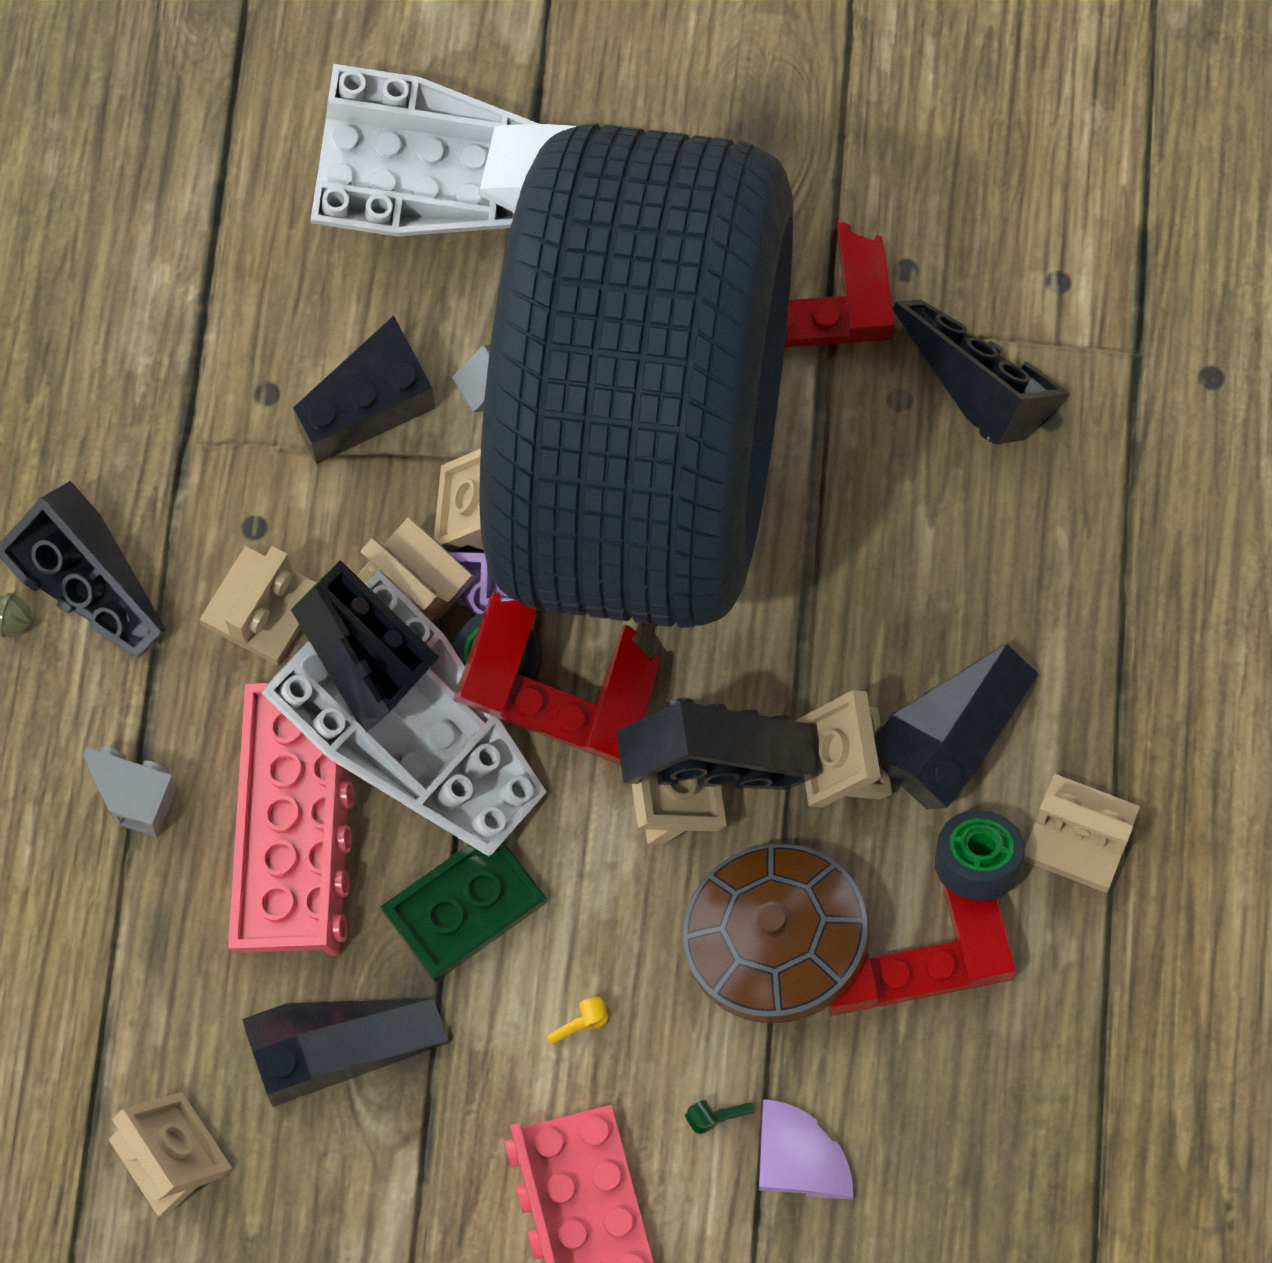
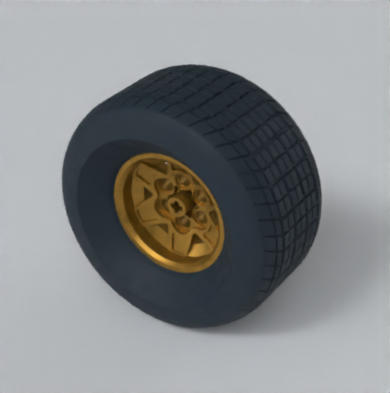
[479,124,793,628]

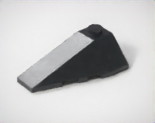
[892,299,1070,445]
[0,481,166,658]
[874,643,1039,810]
[242,998,449,1107]

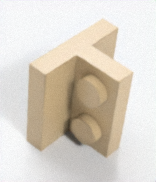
[434,449,484,552]
[357,517,476,625]
[199,546,316,666]
[795,690,892,808]
[1024,774,1140,893]
[632,776,727,845]
[108,1092,233,1217]

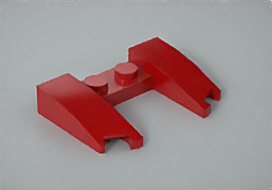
[785,222,894,347]
[453,592,660,765]
[829,883,1016,1016]

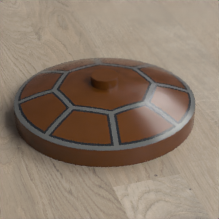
[683,844,870,1023]

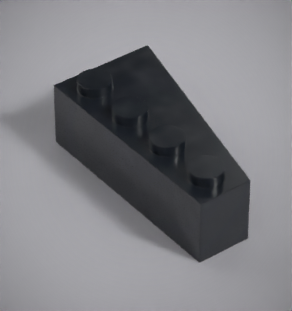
[616,698,819,790]

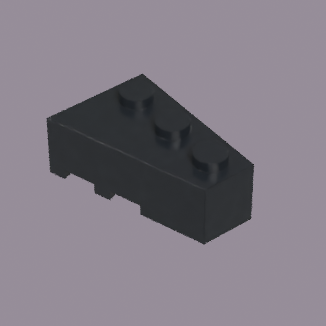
[293,315,435,464]
[291,560,439,733]

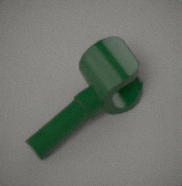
[685,1100,754,1134]

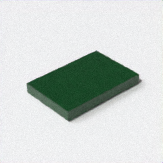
[380,841,547,982]

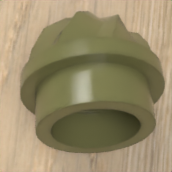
[0,593,32,638]

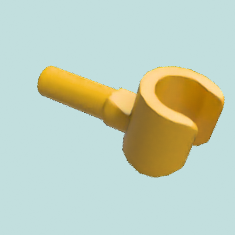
[546,997,608,1045]

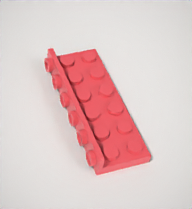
[228,683,354,956]
[504,1104,654,1263]

